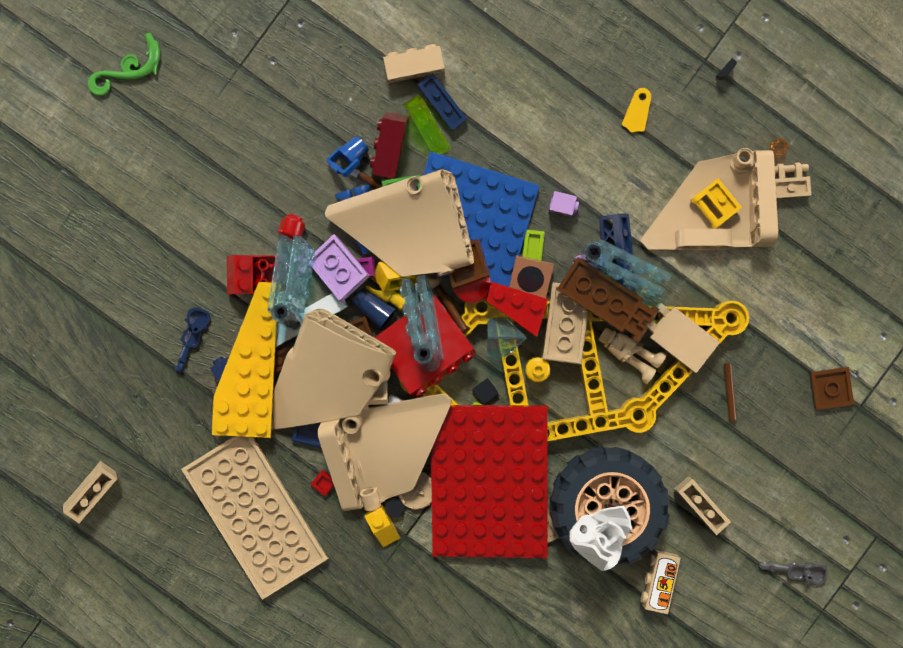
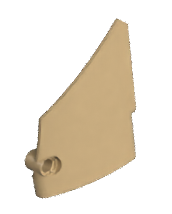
[640,148,778,250]
[271,308,396,430]

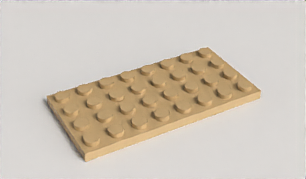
[181,436,328,600]

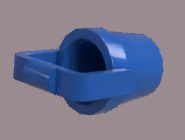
[327,136,369,177]

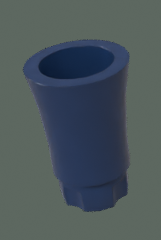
[351,288,397,330]

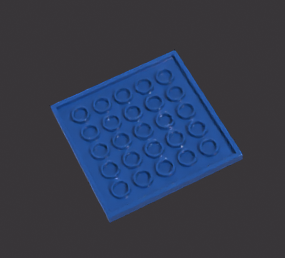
[419,151,540,287]

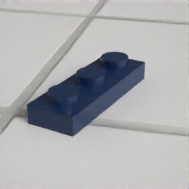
[417,73,467,131]

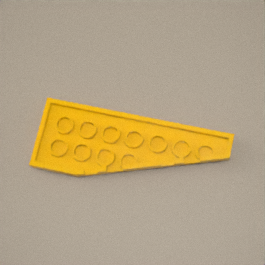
[212,282,279,438]

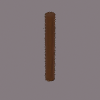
[435,285,469,333]
[724,363,737,421]

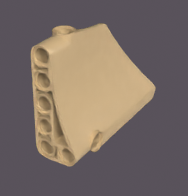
[325,169,474,277]
[318,394,452,511]

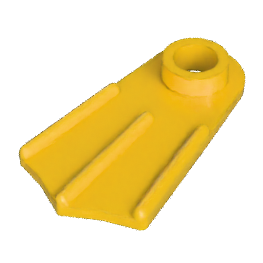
[622,88,651,133]

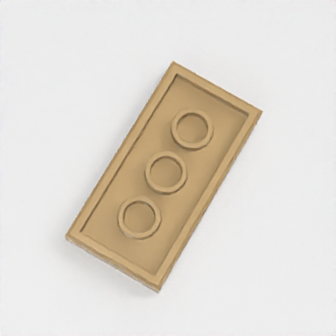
[542,282,588,364]

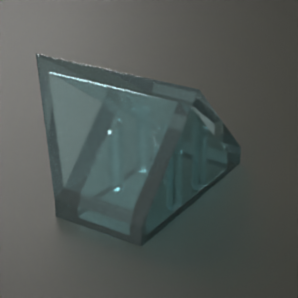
[487,318,527,357]

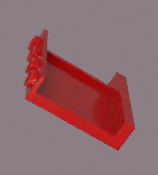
[374,294,477,397]

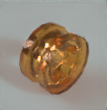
[769,138,788,156]

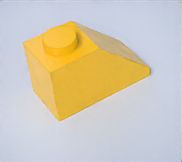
[375,261,421,292]
[364,504,400,547]

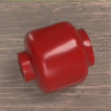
[277,214,305,244]

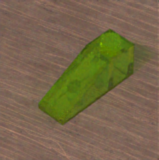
[403,95,451,154]

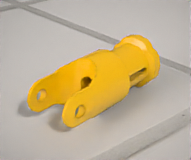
[365,277,409,312]

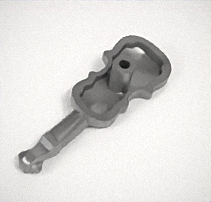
[759,561,828,585]

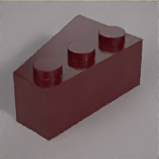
[370,112,409,179]

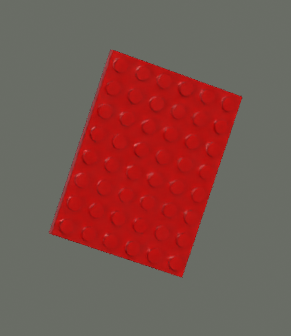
[431,405,548,558]

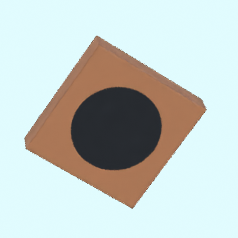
[509,255,554,298]

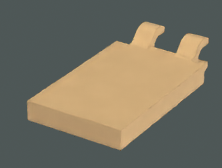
[643,303,720,373]

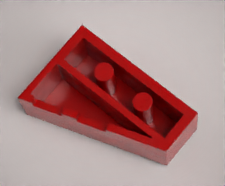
[486,282,548,337]

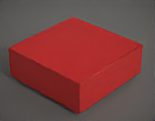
[310,469,334,496]

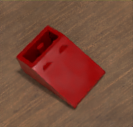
[227,255,289,294]

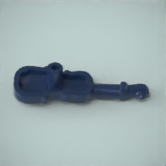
[174,307,210,373]

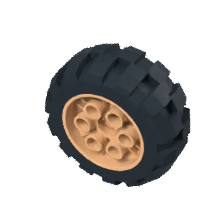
[550,446,670,567]

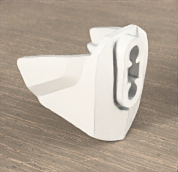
[570,506,632,571]

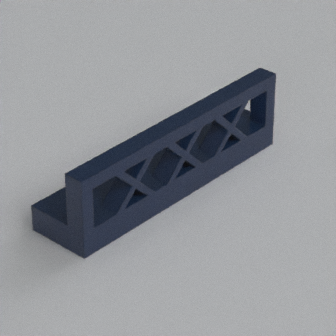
[599,214,637,290]

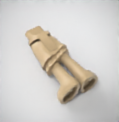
[598,327,667,384]

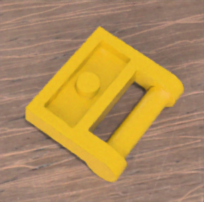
[690,178,742,229]

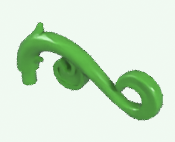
[88,33,160,96]

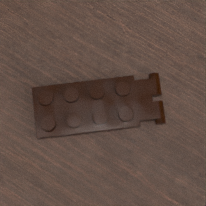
[556,257,660,343]

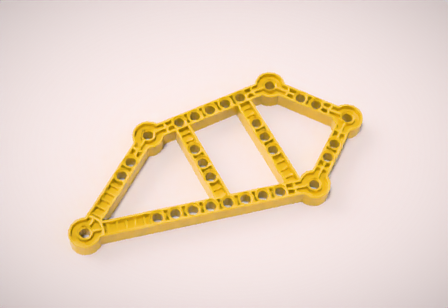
[399,296,749,441]

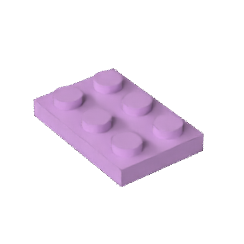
[307,234,370,302]

